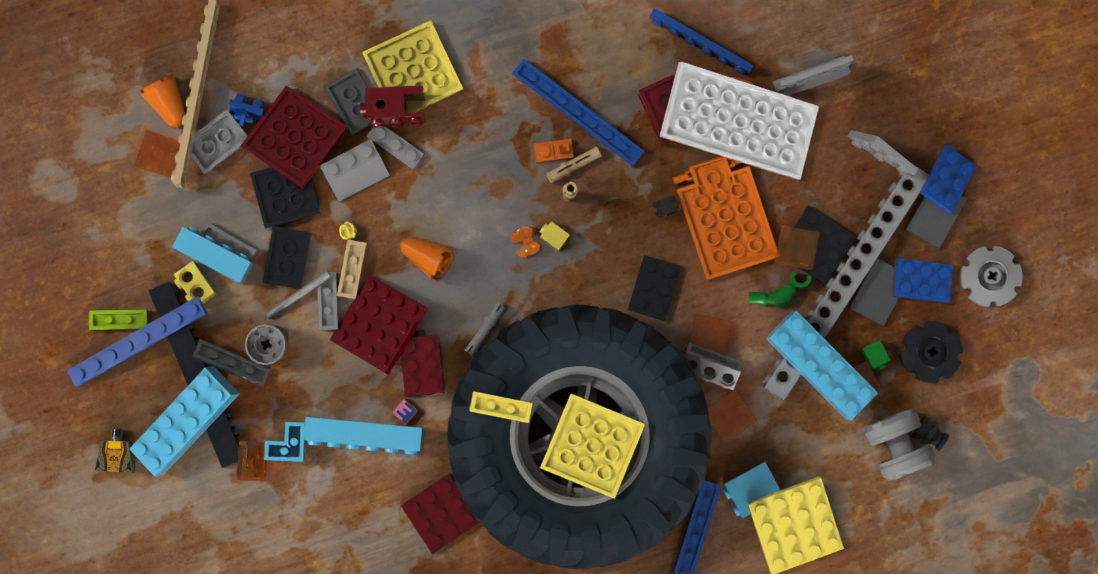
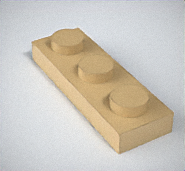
[337,240,367,299]

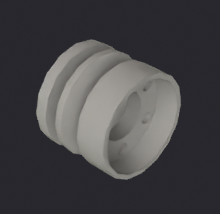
[245,324,288,365]

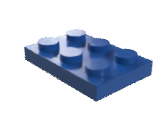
[919,145,976,214]
[893,258,953,303]

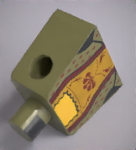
[95,429,135,473]

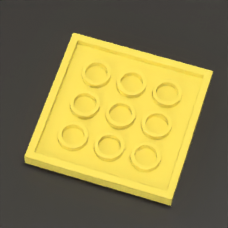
[362,20,463,113]
[540,394,645,499]
[747,476,844,574]

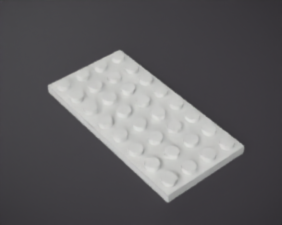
[659,62,819,180]

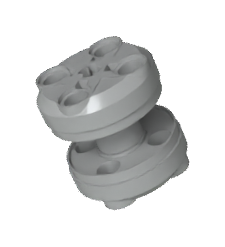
[865,409,936,481]

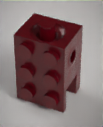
[637,74,682,146]
[360,85,426,128]
[401,330,445,397]

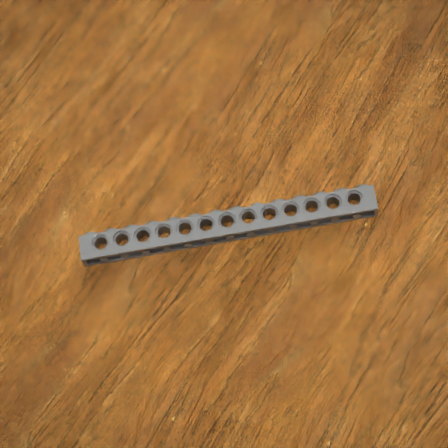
[763,166,928,401]

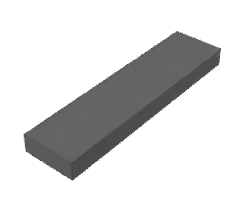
[192,339,271,387]

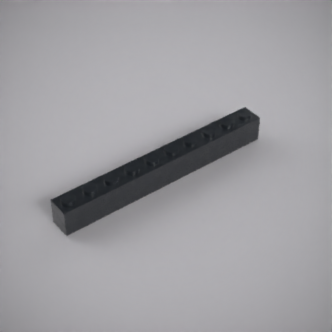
[148,281,247,468]

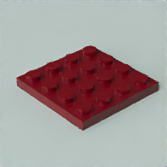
[241,86,348,189]
[330,274,429,375]

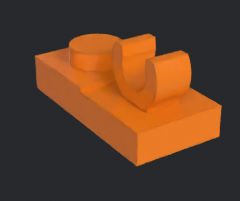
[534,139,574,163]

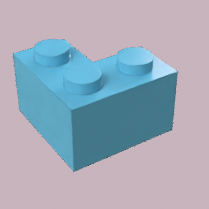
[264,422,306,462]

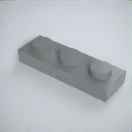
[367,126,424,170]
[317,272,338,330]

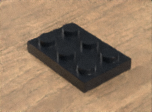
[262,226,311,289]
[628,255,681,321]

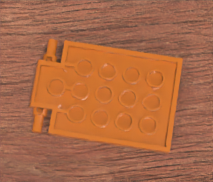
[672,156,780,281]

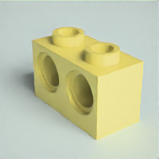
[174,261,217,303]

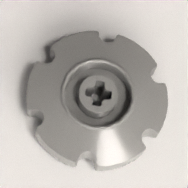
[960,246,1023,307]

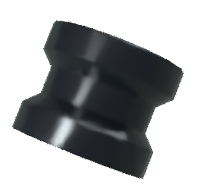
[926,427,949,451]

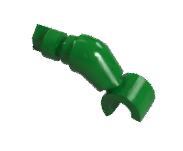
[749,271,812,307]

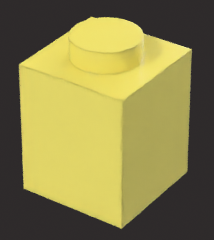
[539,221,570,252]

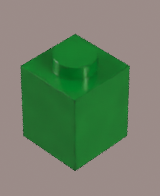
[860,340,890,371]

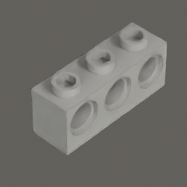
[684,343,743,390]

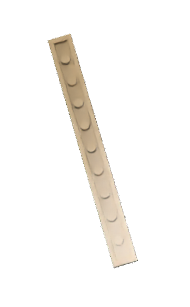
[171,0,220,189]

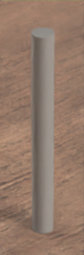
[265,270,332,319]

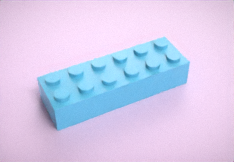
[765,311,878,421]
[130,366,240,477]
[303,417,424,455]

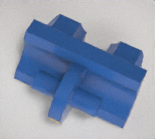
[229,94,264,127]

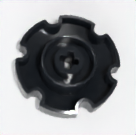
[900,321,963,383]

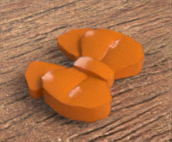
[511,226,541,258]

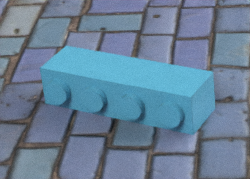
[172,226,253,284]

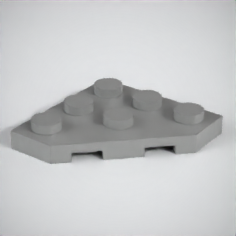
[847,130,918,175]

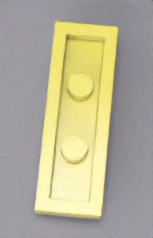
[469,391,533,423]

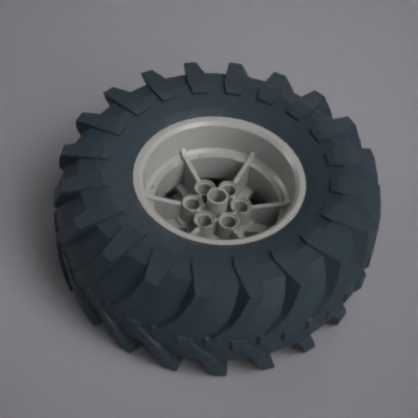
[447,305,712,569]

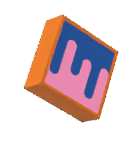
[391,398,418,425]

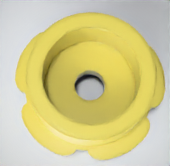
[339,221,357,240]

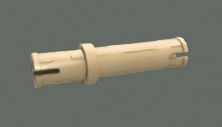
[546,146,602,184]
[562,182,578,202]

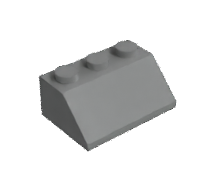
[320,139,390,202]

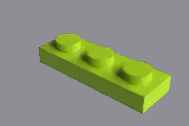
[89,309,148,330]

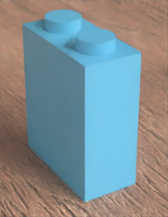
[722,462,780,518]

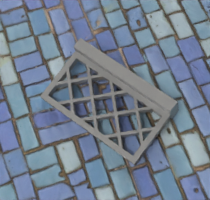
[772,55,854,96]

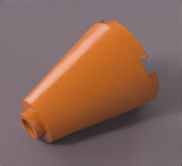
[139,73,186,129]
[400,236,455,282]

